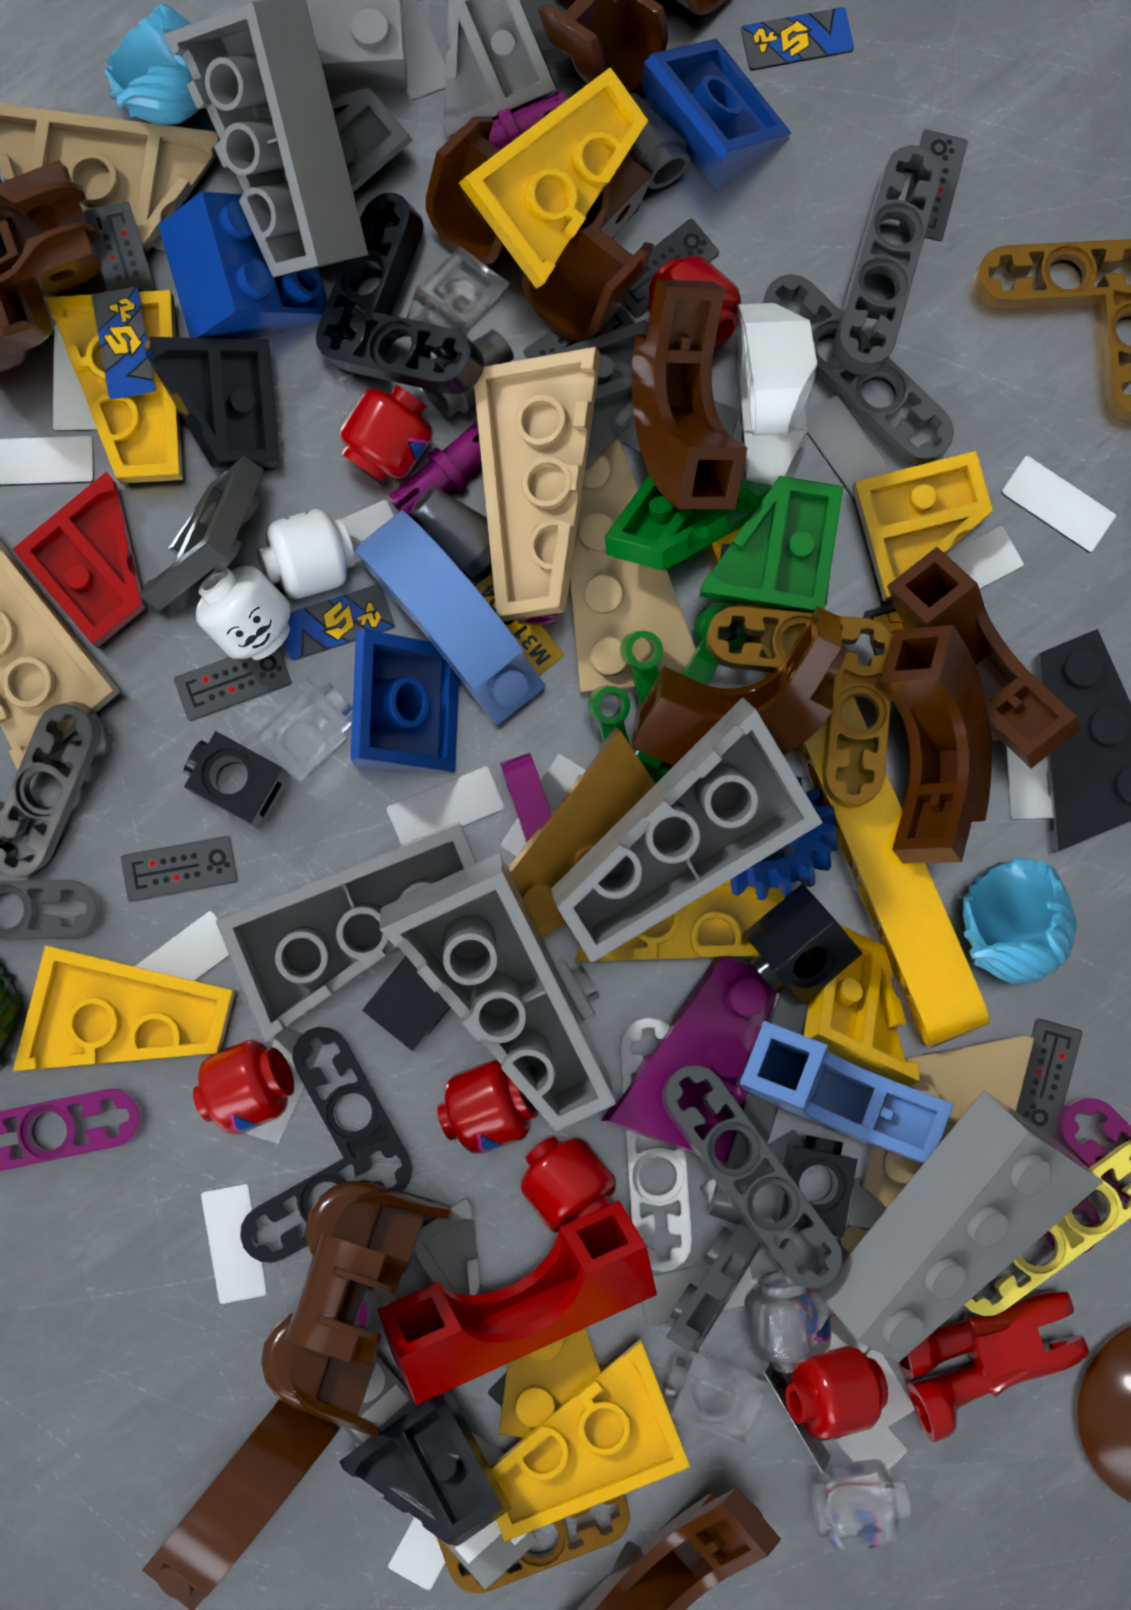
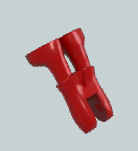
[898,1291,1089,1442]

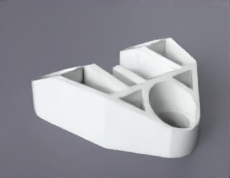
[736,303,817,487]

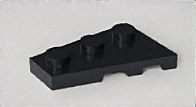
[1035,629,1131,853]

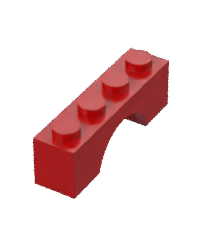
[377,1201,657,1406]

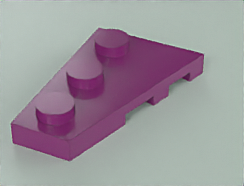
[601,957,777,1163]

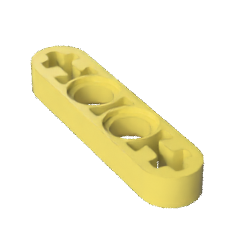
[964,1140,1131,1316]

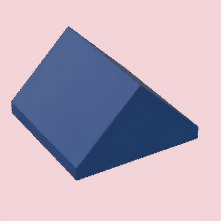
[641,39,792,192]
[350,629,459,773]

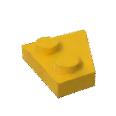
[852,451,993,602]
[804,924,920,1086]

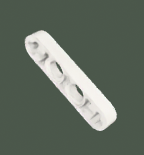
[620,1018,692,1272]

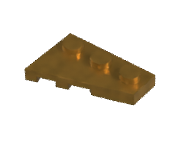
[508,727,655,938]

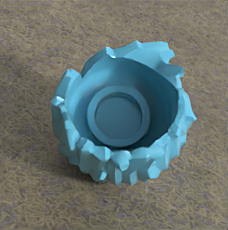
[103,4,199,126]
[962,857,1077,984]

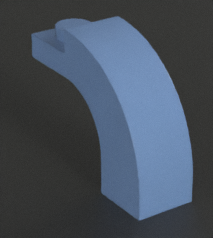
[353,510,546,726]
[740,1021,954,1165]

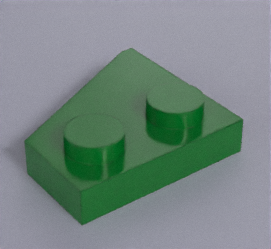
[605,475,771,571]
[699,476,844,613]

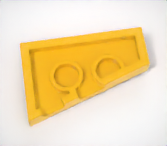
[459,67,648,289]
[45,290,183,484]
[575,880,785,963]
[13,945,236,1071]
[490,1339,690,1542]

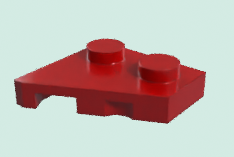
[12,472,146,648]

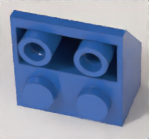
[158,192,328,339]

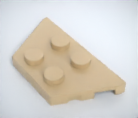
[0,103,220,252]
[860,1036,1035,1208]

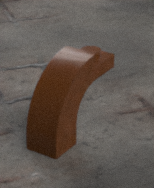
[632,279,747,509]
[887,547,1081,769]
[632,606,847,765]
[880,625,992,864]
[142,1400,340,1610]
[577,1487,781,1610]

